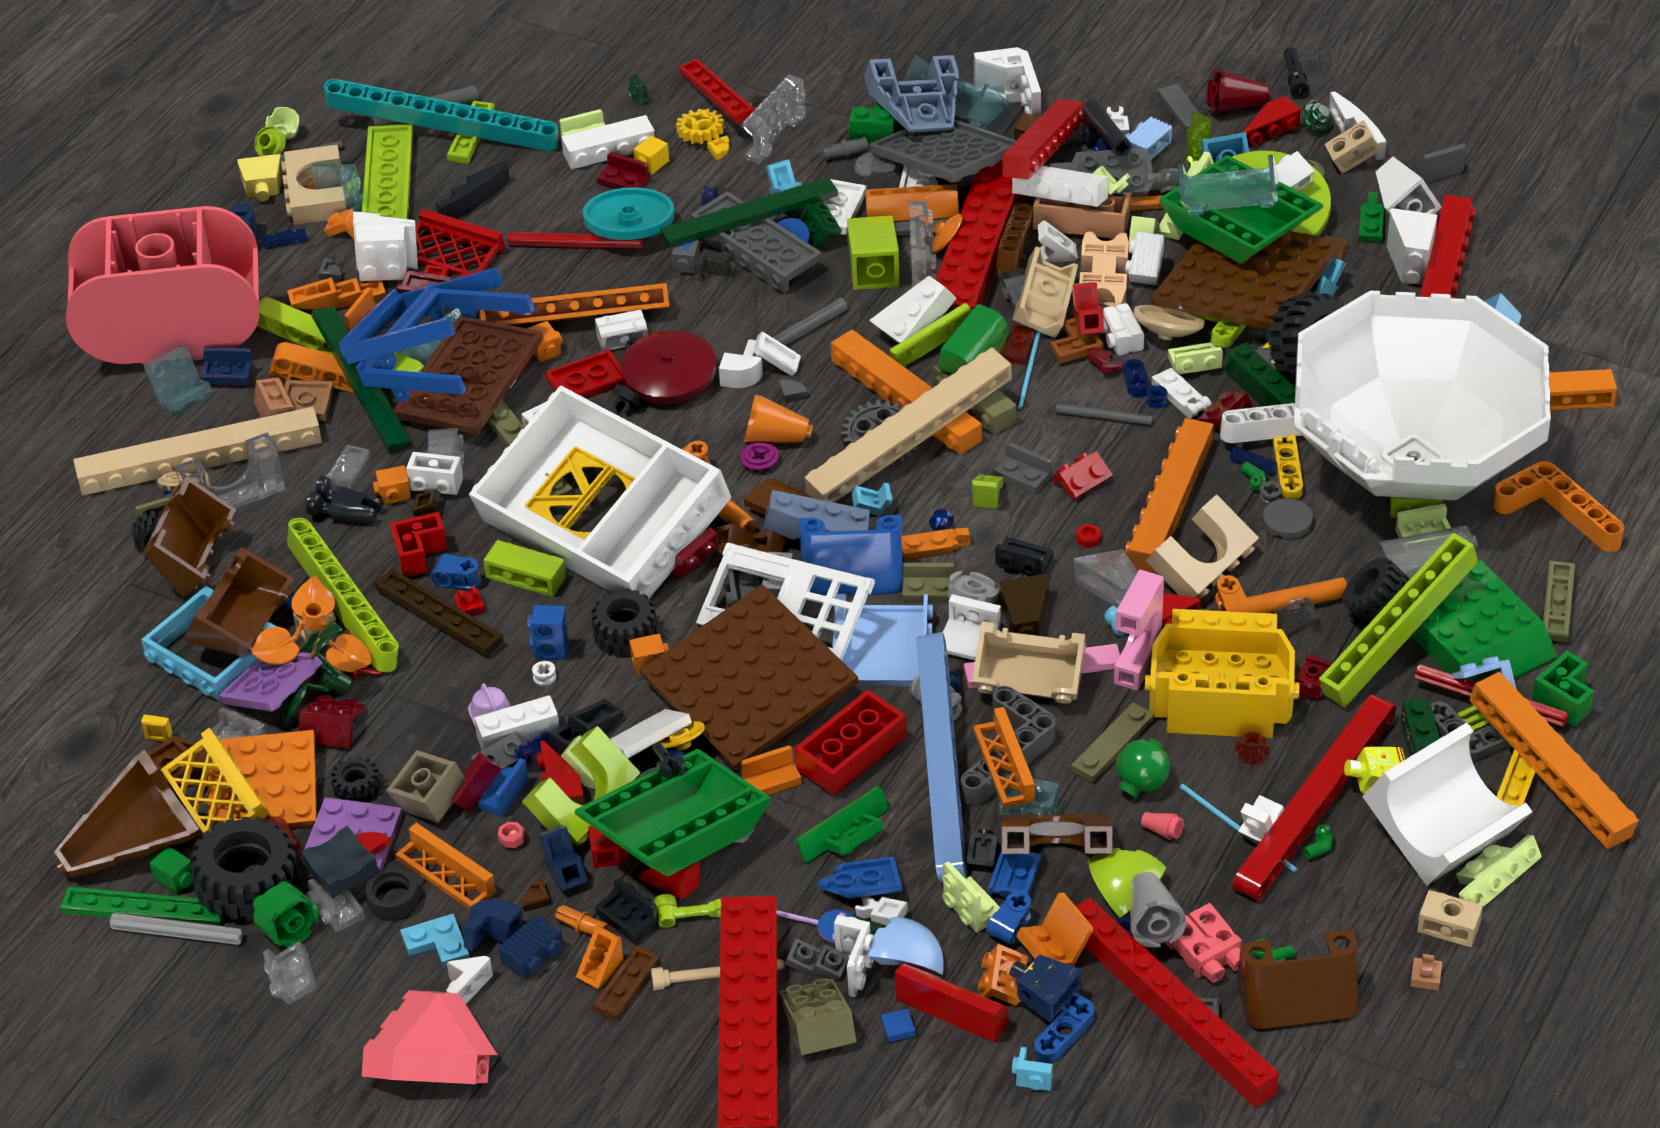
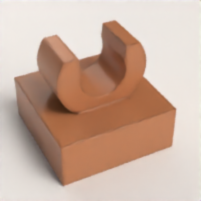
[1411,954,1442,990]

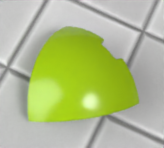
[1088,848,1166,918]

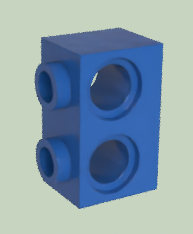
[527,605,569,660]

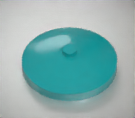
[583,188,674,240]

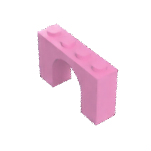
[1114,569,1164,691]

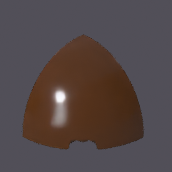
[715,524,786,556]

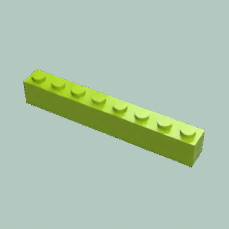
[1319,533,1478,708]

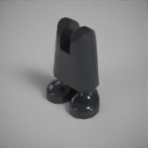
[306,475,383,524]

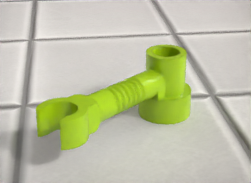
[654,894,721,928]

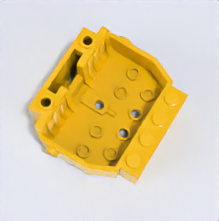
[1145,609,1299,738]

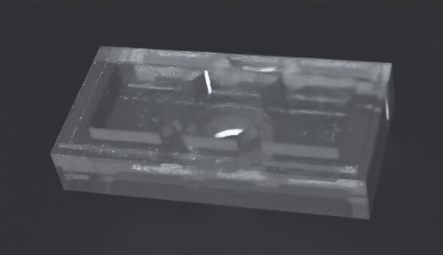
[327,445,370,488]

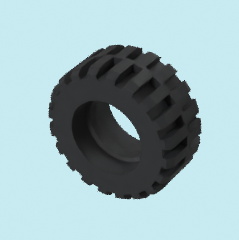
[1268,293,1346,385]
[190,817,298,920]

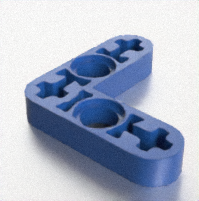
[1034,993,1095,1063]

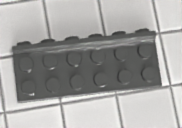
[690,191,822,294]

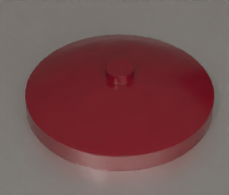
[621,330,717,404]

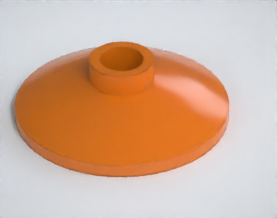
[932,214,963,253]

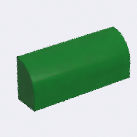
[938,304,1009,374]

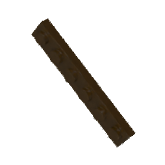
[375,569,504,656]

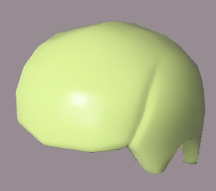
[265,107,299,140]

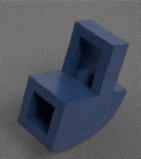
[538,825,588,891]
[462,899,522,951]

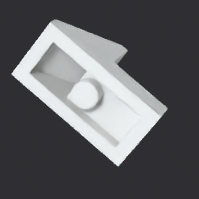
[1037,220,1078,263]
[446,956,493,1004]

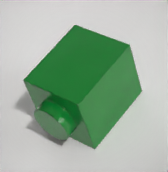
[149,846,193,895]

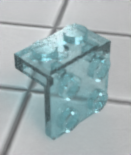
[311,164,363,212]
[144,346,212,412]

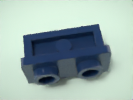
[200,348,254,385]

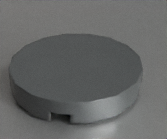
[1262,498,1313,540]

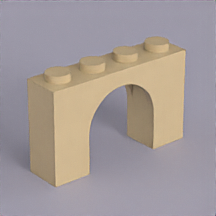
[281,145,347,225]
[1146,494,1259,600]

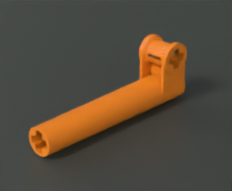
[682,441,757,533]
[1215,575,1347,614]

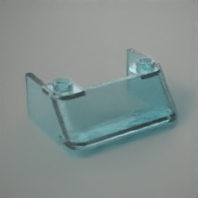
[903,55,1009,128]
[1178,155,1279,215]

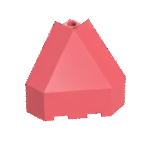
[362,990,497,1084]

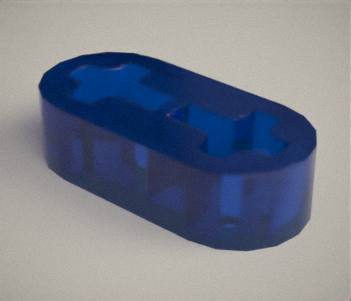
[1123,359,1149,398]

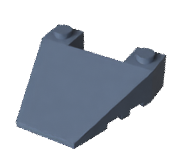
[864,55,959,132]

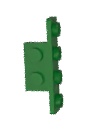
[796,786,889,862]

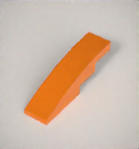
[287,277,386,310]

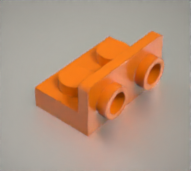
[978,944,1028,1006]

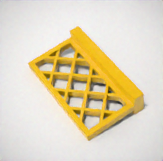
[161,728,270,833]

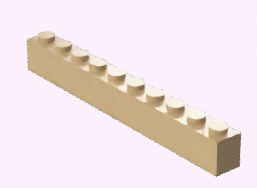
[804,348,1012,503]
[74,407,322,496]

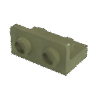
[902,563,954,603]

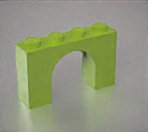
[522,726,640,846]

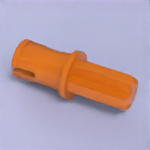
[555,905,609,935]

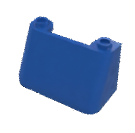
[800,515,903,596]

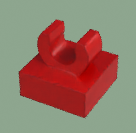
[454,586,486,616]

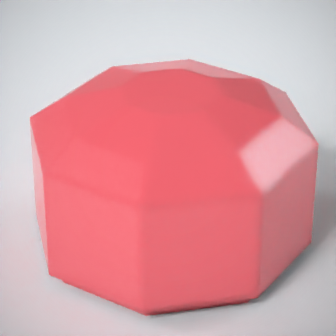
[498,822,525,848]

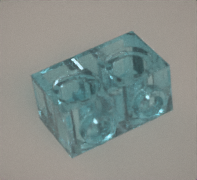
[999,774,1059,815]

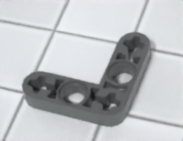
[1431,701,1511,762]

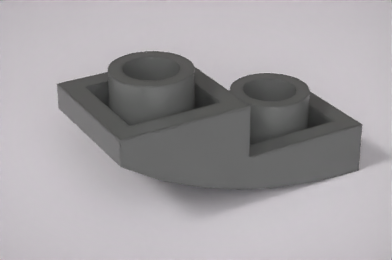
[784,938,849,980]

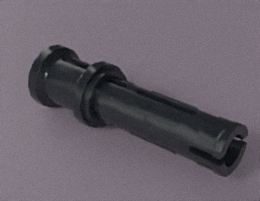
[1283,47,1310,99]

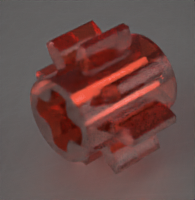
[1235,732,1269,764]

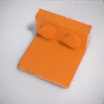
[1016,893,1093,966]

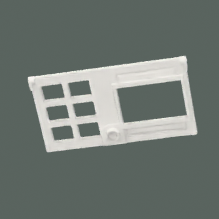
[696,543,875,660]

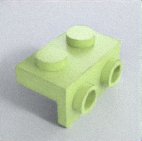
[1168,343,1223,374]
[1396,504,1453,551]

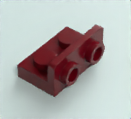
[597,152,649,189]

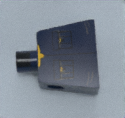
[1009,955,1081,1023]

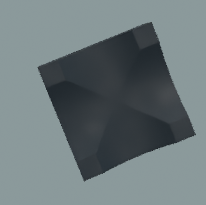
[301,826,379,899]

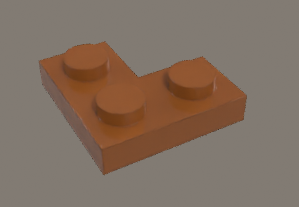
[1050,318,1103,364]

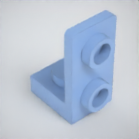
[1452,656,1517,690]

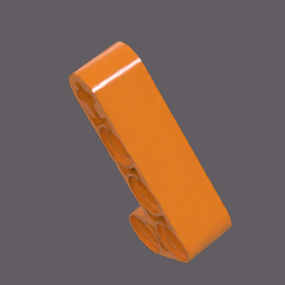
[268,342,354,392]

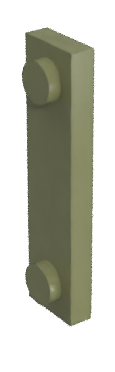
[1543,560,1575,642]
[1071,702,1155,783]

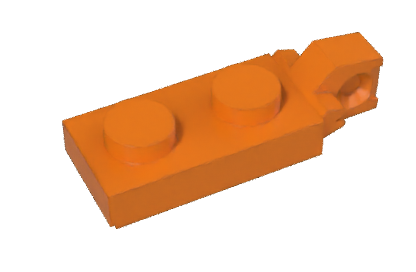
[902,528,970,561]

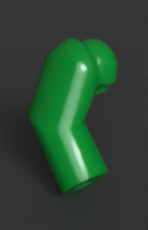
[1303,824,1334,860]

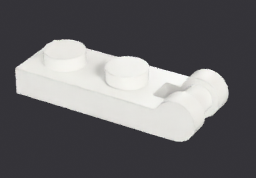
[1152,368,1212,419]

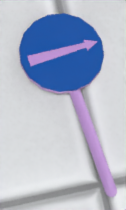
[777,909,856,944]

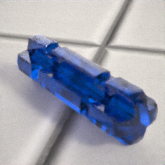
[262,228,307,248]
[1230,447,1277,475]
[514,731,549,759]

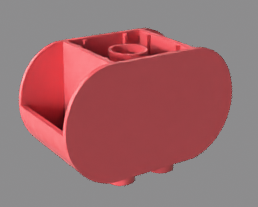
[66,206,259,365]

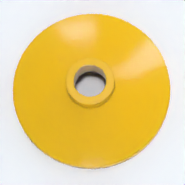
[659,721,705,751]

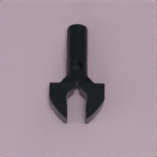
[653,742,685,779]

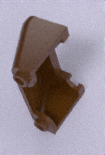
[184,547,294,657]

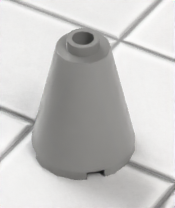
[1130,872,1186,948]

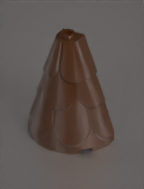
[54,750,202,878]

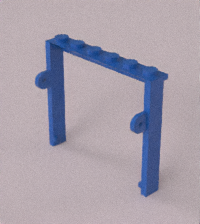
[339,267,504,370]
[356,283,535,402]

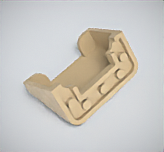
[972,621,1087,704]

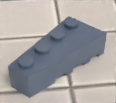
[764,490,870,540]

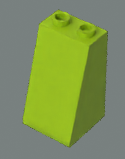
[847,215,899,290]

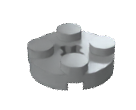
[947,571,999,604]

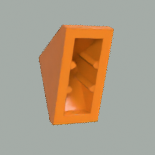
[576,926,624,989]

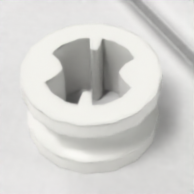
[532,661,556,686]

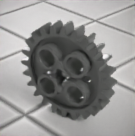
[841,400,917,466]

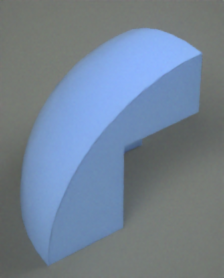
[868,917,943,975]

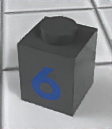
[671,239,701,274]

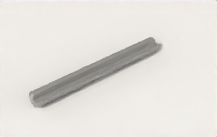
[110,913,243,945]

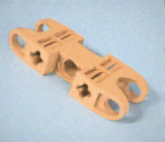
[1079,231,1129,307]

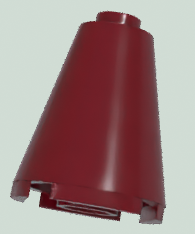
[1206,69,1270,114]

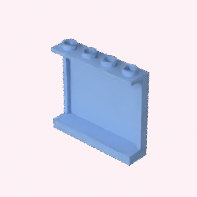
[833,594,933,687]

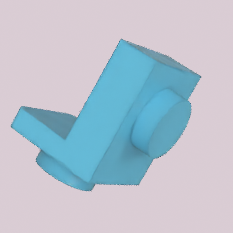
[852,483,893,517]
[1012,1047,1053,1091]

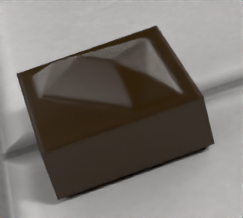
[412,489,441,517]

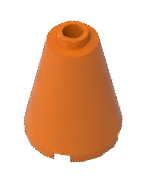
[744,395,813,443]

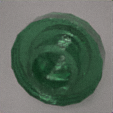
[1301,101,1331,133]

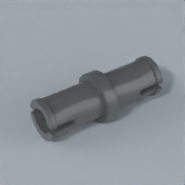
[822,137,868,161]

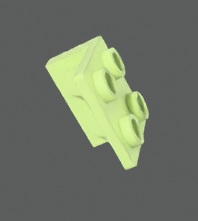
[942,861,1000,933]

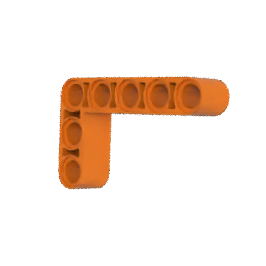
[1493,461,1624,552]

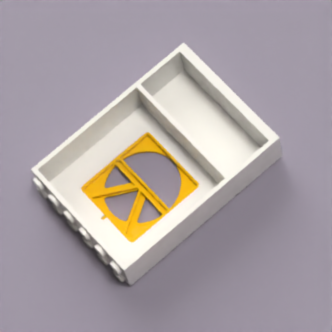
[469,385,731,599]

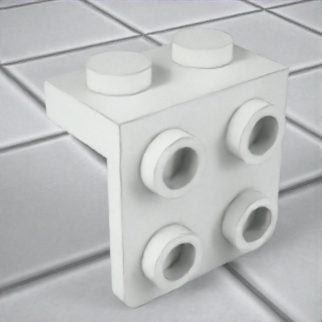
[943,594,1001,660]
[834,915,874,998]

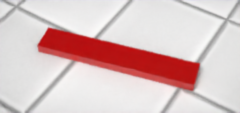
[678,59,756,124]

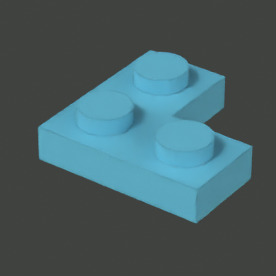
[400,914,469,969]

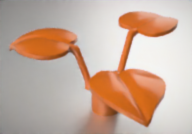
[251,576,372,672]

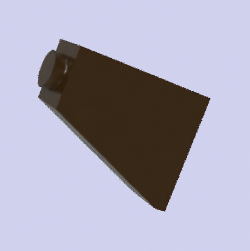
[999,573,1049,636]

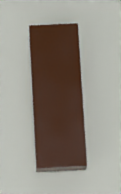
[592,946,660,1021]

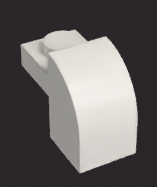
[719,340,763,388]
[1239,795,1284,842]

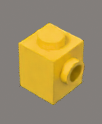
[634,135,669,175]

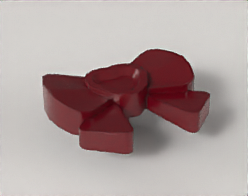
[1087,348,1123,373]

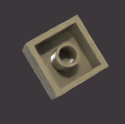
[386,750,467,823]

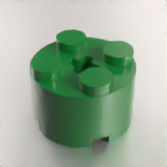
[253,881,318,948]

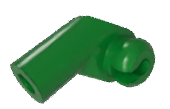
[1241,462,1266,491]
[1253,939,1295,961]

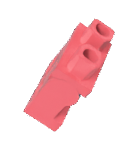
[1165,903,1242,983]

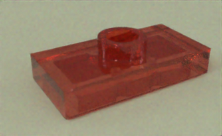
[1002,324,1036,365]

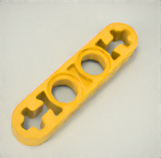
[1272,434,1303,500]

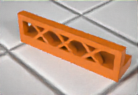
[973,707,1035,808]
[395,823,496,910]

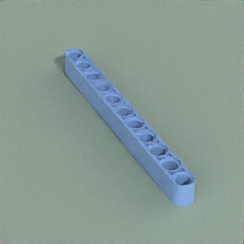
[917,632,967,882]

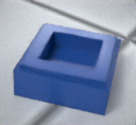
[881,1009,916,1043]

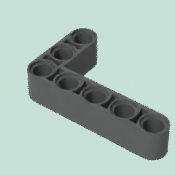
[961,686,1056,806]

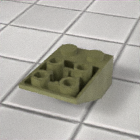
[779,978,857,1055]

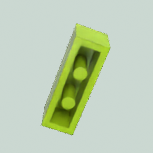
[484,540,567,597]

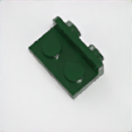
[799,203,842,252]

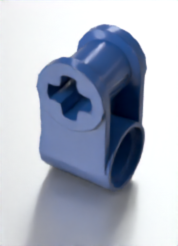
[431,554,482,591]
[986,891,1031,946]

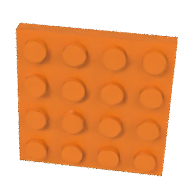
[208,730,317,829]

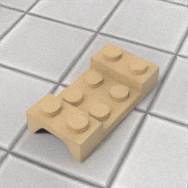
[1013,247,1078,338]

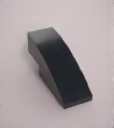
[547,699,623,762]

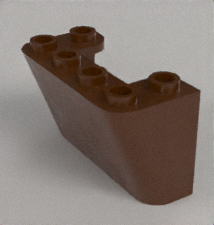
[143,476,236,598]
[1237,929,1358,1029]

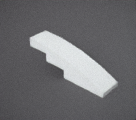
[1329,92,1386,160]

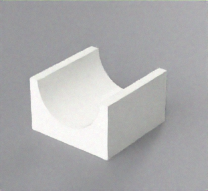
[1363,723,1532,886]

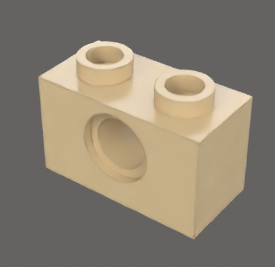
[1417,890,1483,948]

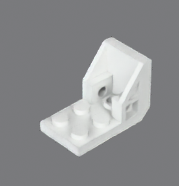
[974,47,1041,117]

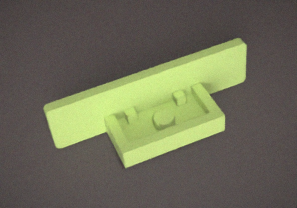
[1456,835,1541,907]

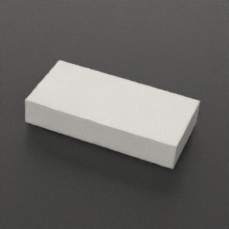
[753,332,801,376]

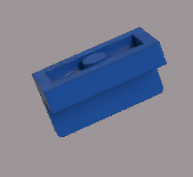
[478,758,528,817]

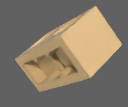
[1325,120,1382,174]

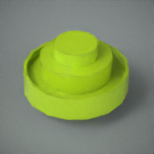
[254,126,286,156]

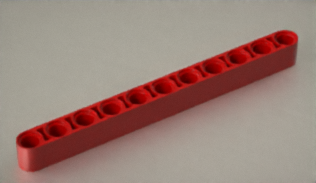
[1232,695,1396,900]

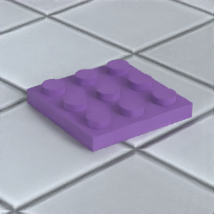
[218,652,323,712]
[301,797,403,870]

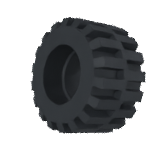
[1342,557,1410,626]
[591,589,657,656]

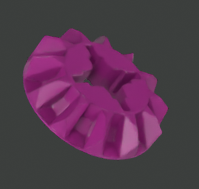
[740,442,779,472]

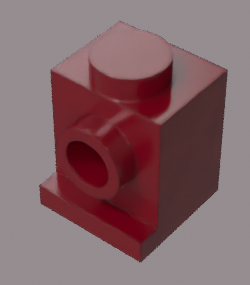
[1295,654,1332,701]

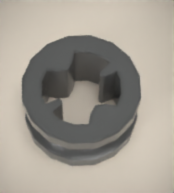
[1259,481,1282,505]

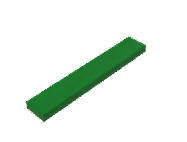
[60,887,224,926]

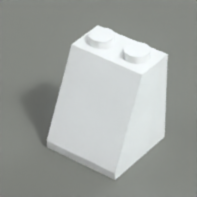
[1376,157,1442,214]
[1387,208,1437,286]

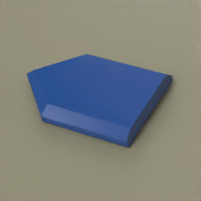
[817,857,903,899]

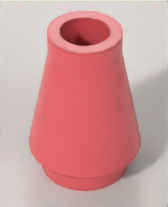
[1141,812,1184,840]

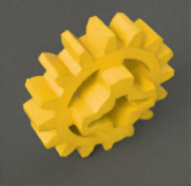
[676,109,725,144]

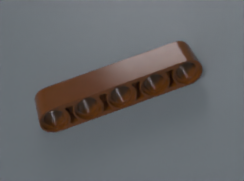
[996,203,1033,272]

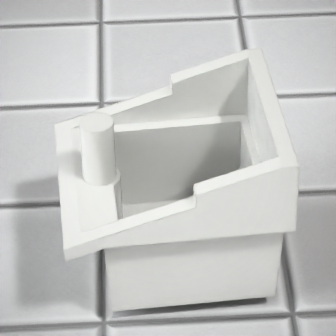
[353,212,418,281]

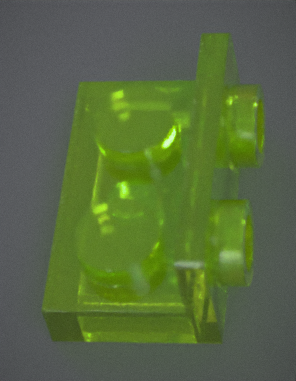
[1187,112,1212,167]

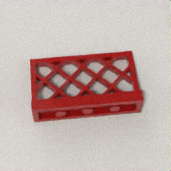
[415,209,505,276]

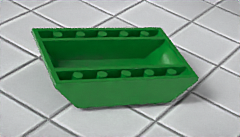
[1159,155,1323,263]
[1411,559,1557,683]
[575,749,771,877]

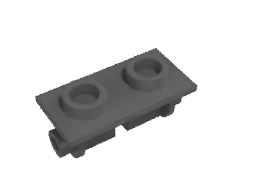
[470,732,529,770]

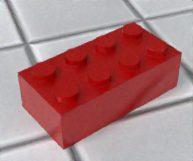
[794,689,907,796]

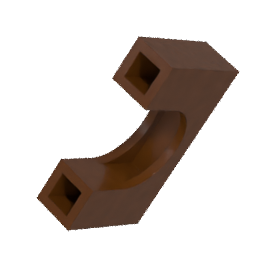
[1001,814,1112,854]

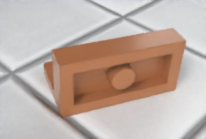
[254,377,293,418]

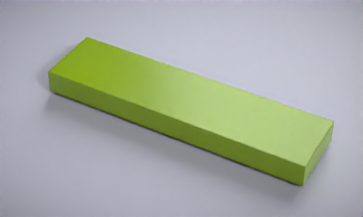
[447,101,495,164]
[890,303,971,367]

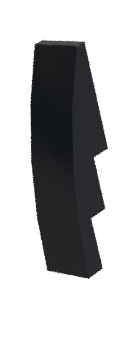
[436,160,510,219]

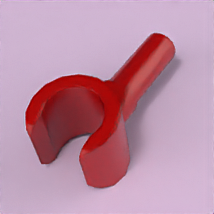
[344,667,381,680]

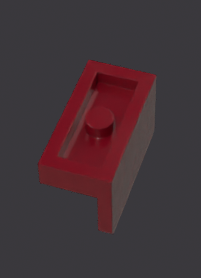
[452,752,502,812]

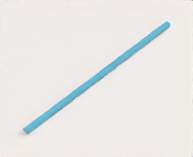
[1018,330,1041,410]
[1180,784,1297,872]

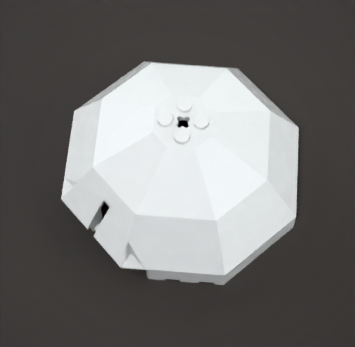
[1294,291,1551,500]

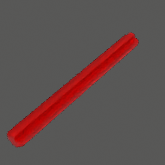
[507,232,643,249]
[1415,665,1568,727]

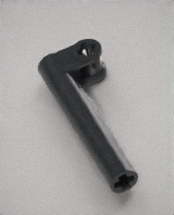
[1082,100,1131,156]

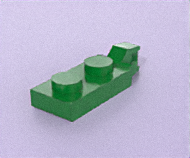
[1358,192,1384,243]

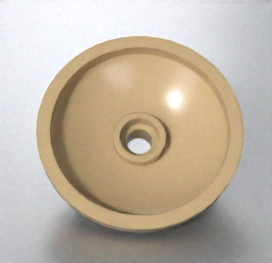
[1134,305,1205,340]

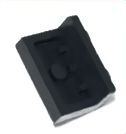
[995,537,1054,575]
[595,878,658,942]

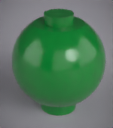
[1116,738,1170,798]

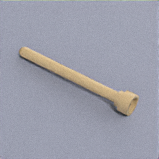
[651,959,785,991]

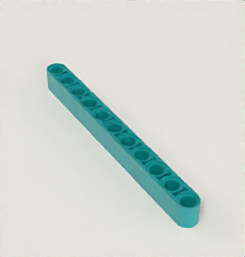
[324,79,558,151]

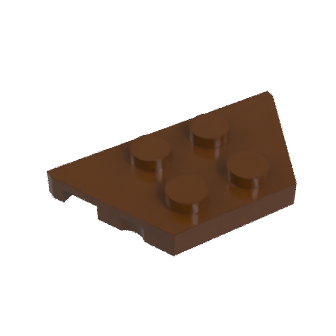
[147,736,208,791]

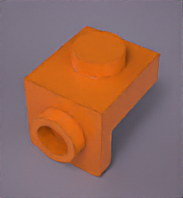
[324,209,354,239]

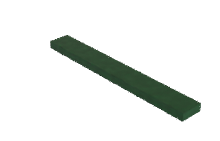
[660,177,838,248]
[311,307,411,451]

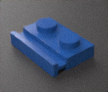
[988,850,1041,898]

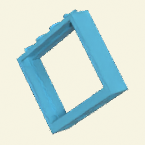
[141,586,277,701]

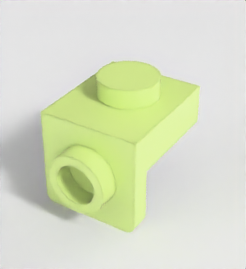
[1093,165,1130,195]

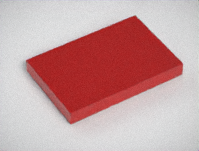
[545,349,625,399]

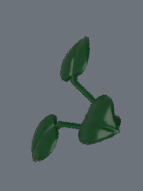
[281,621,352,730]

